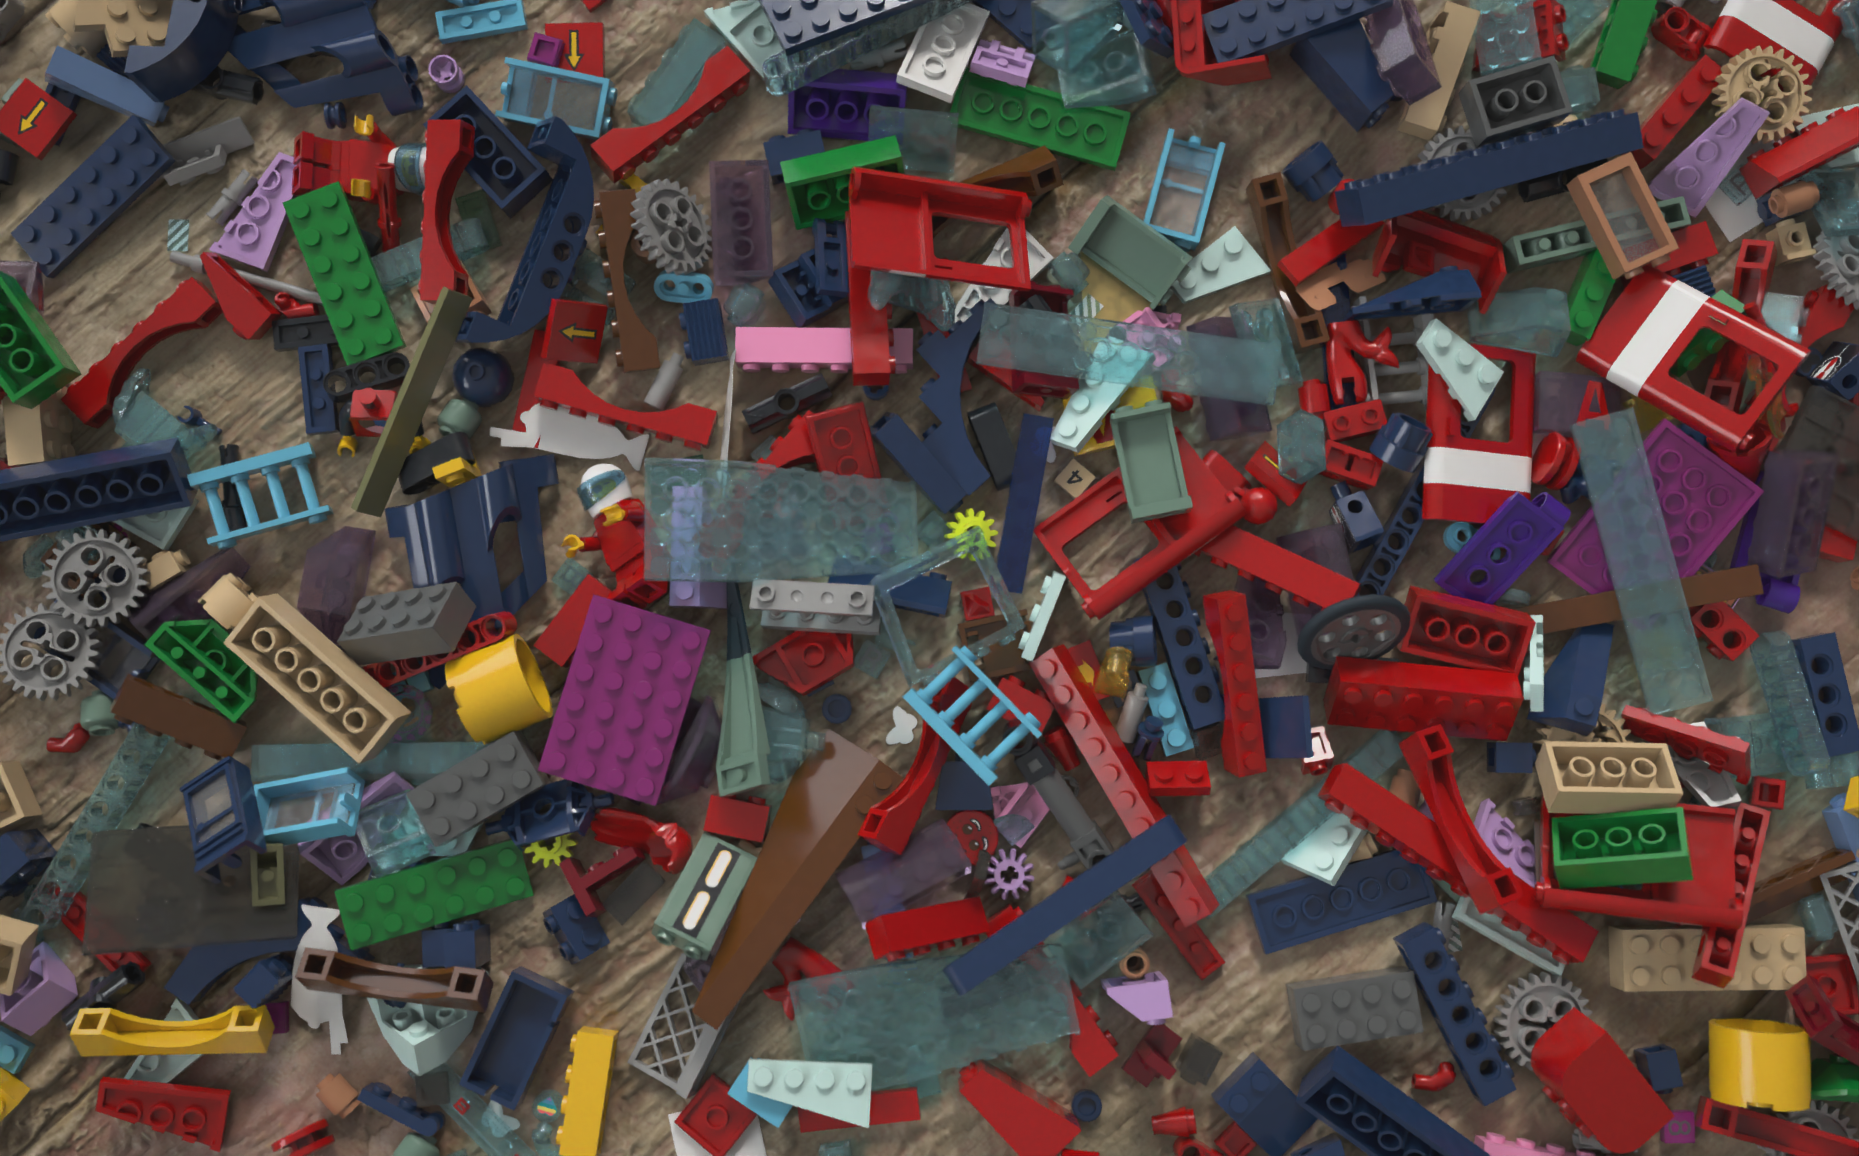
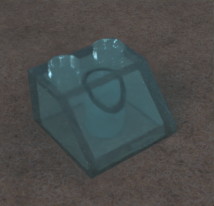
[356,789,436,879]

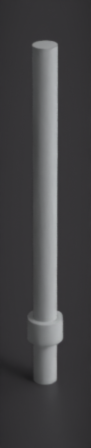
[170,251,323,306]

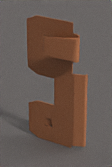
[1294,258,1386,311]

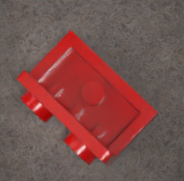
[1145,761,1211,796]

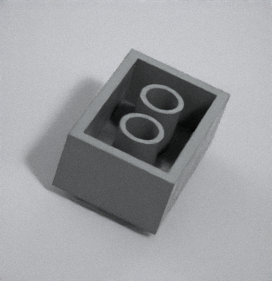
[1458,56,1573,148]

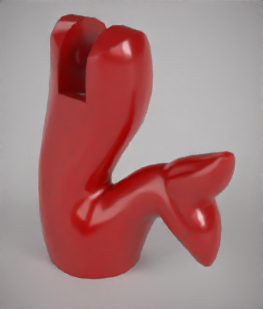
[1326,320,1399,405]
[763,937,856,1021]

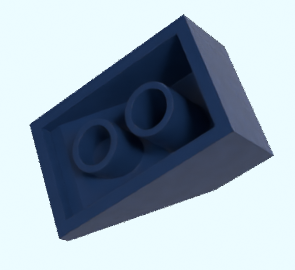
[1258,695,1313,758]
[1211,1052,1318,1156]

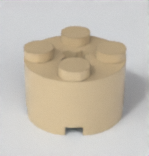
[45,0,108,58]
[198,572,258,630]

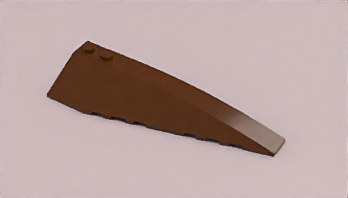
[692,729,903,1030]

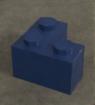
[421,919,491,968]

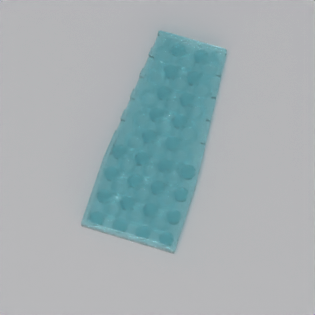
[644,457,919,582]
[788,943,1081,1090]

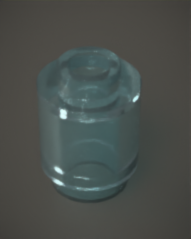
[1797,894,1839,941]

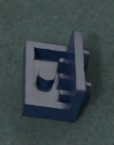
[543,894,610,965]

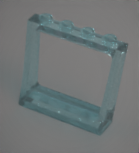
[869,526,1026,688]

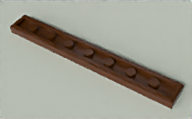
[1513,564,1764,634]

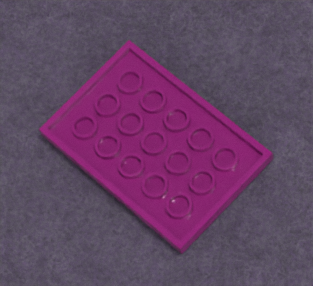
[1546,418,1764,633]
[537,594,711,806]

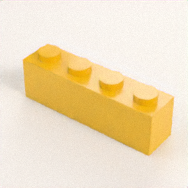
[556,1026,619,1156]

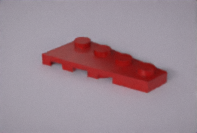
[1621,705,1751,786]
[95,1077,231,1152]

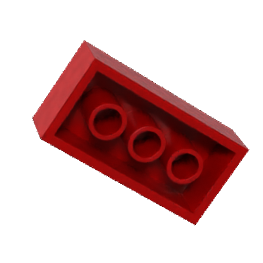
[1397,585,1536,676]

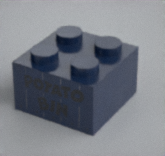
[0,828,60,900]

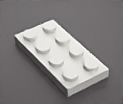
[896,0,990,103]

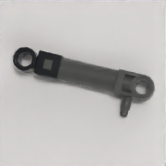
[1002,718,1114,870]

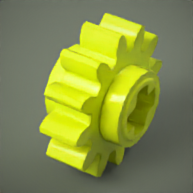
[944,508,998,561]
[524,832,578,868]

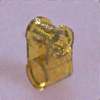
[1095,647,1132,698]

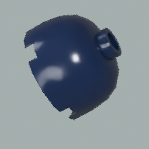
[452,347,514,408]

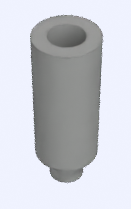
[643,353,684,411]
[1115,683,1149,743]

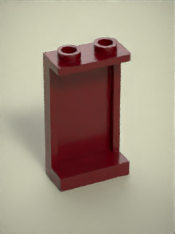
[1009,281,1079,399]
[1785,974,1859,1066]

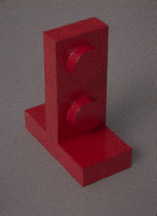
[559,845,646,918]
[1121,1023,1182,1088]

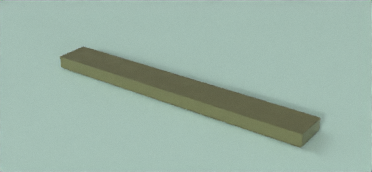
[351,286,473,517]

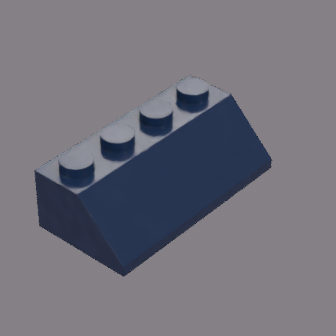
[828,554,952,618]

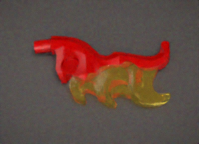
[1743,302,1799,439]

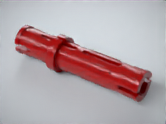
[375,162,402,254]

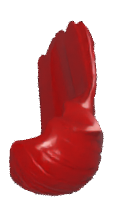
[591,808,693,874]

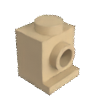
[1765,218,1816,267]
[140,549,193,592]

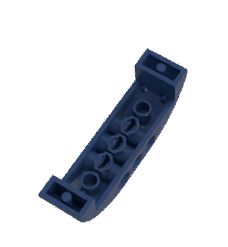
[124,0,242,102]
[455,116,594,343]

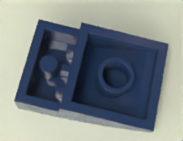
[768,248,848,328]

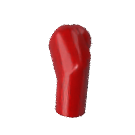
[274,292,319,319]
[1160,373,1194,412]
[47,723,90,753]
[1411,1062,1457,1092]

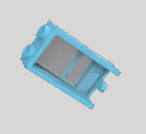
[495,57,617,140]
[1143,128,1226,252]
[254,767,365,846]

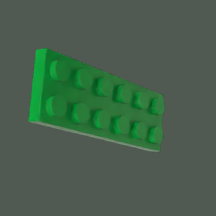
[948,68,1131,171]
[283,181,407,366]
[334,839,534,951]

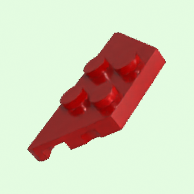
[752,630,855,697]

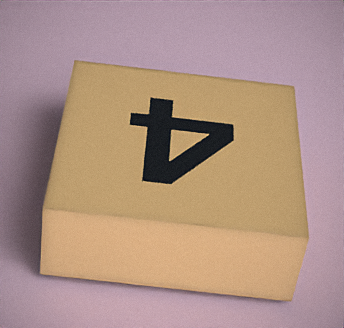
[1054,458,1095,499]

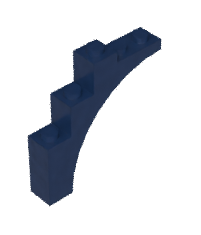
[917,298,999,496]
[164,897,375,1005]

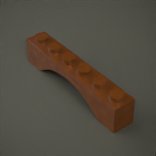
[932,145,1064,239]
[1246,172,1330,355]
[594,189,660,373]
[295,947,494,1012]

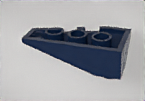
[1345,266,1482,321]
[1526,623,1614,736]

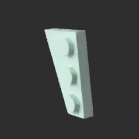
[1018,570,1066,661]

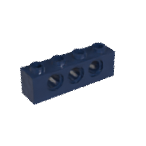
[1786,632,1859,757]

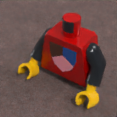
[337,388,431,457]

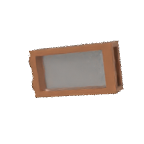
[1566,152,1679,280]

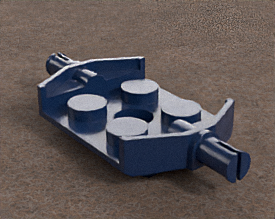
[485,779,615,851]

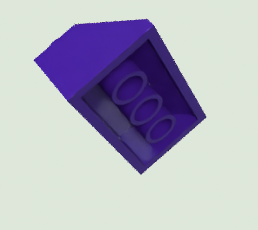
[788,64,908,144]

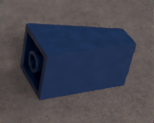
[1290,19,1394,132]

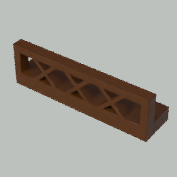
[1746,848,1856,924]

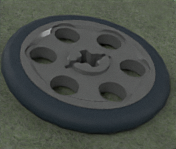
[1297,594,1410,669]

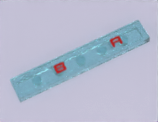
[407,1063,537,1156]

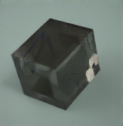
[1175,1033,1223,1086]

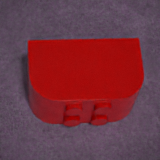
[1531,1007,1675,1154]

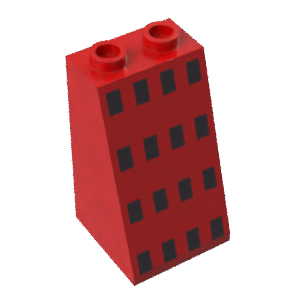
[958,1058,1082,1156]

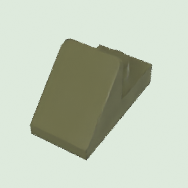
[250,843,286,907]

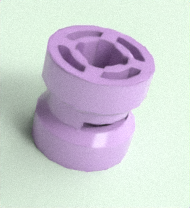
[428,55,465,93]

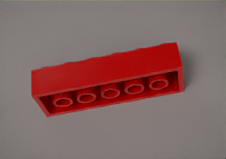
[1323,656,1524,741]

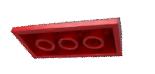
[1739,106,1859,199]

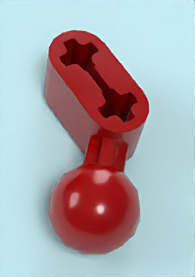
[1202,449,1278,525]

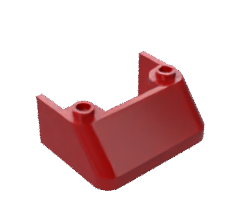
[1171,0,1272,86]
[1372,210,1506,315]

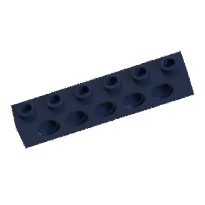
[1133,557,1225,729]
[1393,921,1517,1107]

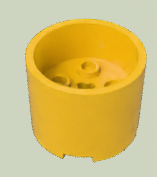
[445,634,553,745]
[1709,1018,1811,1111]

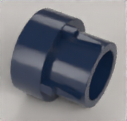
[1281,140,1344,202]
[1369,413,1433,473]
[1109,615,1157,667]

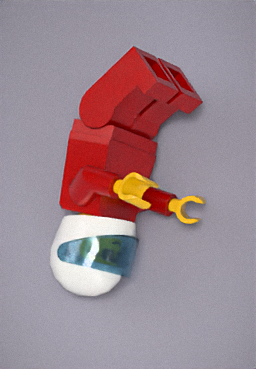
[292,115,427,205]
[561,463,671,609]

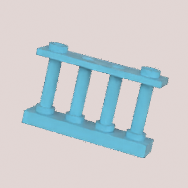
[187,442,334,550]
[903,645,1042,786]

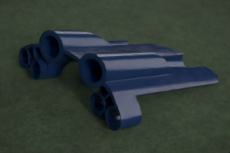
[228,0,424,116]
[384,454,559,689]

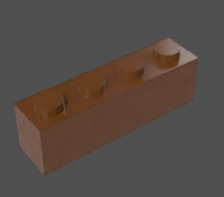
[110,674,247,760]

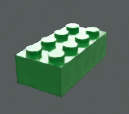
[780,135,905,230]
[0,271,82,409]
[1552,807,1693,889]

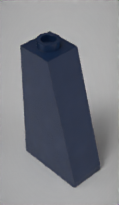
[870,412,967,514]

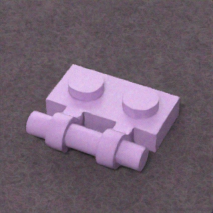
[969,39,1036,88]

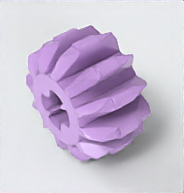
[983,848,1034,900]

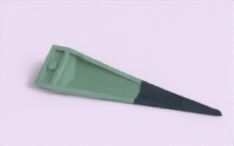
[716,558,771,797]

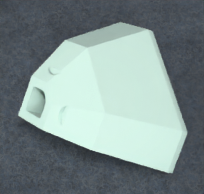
[366,964,489,1076]

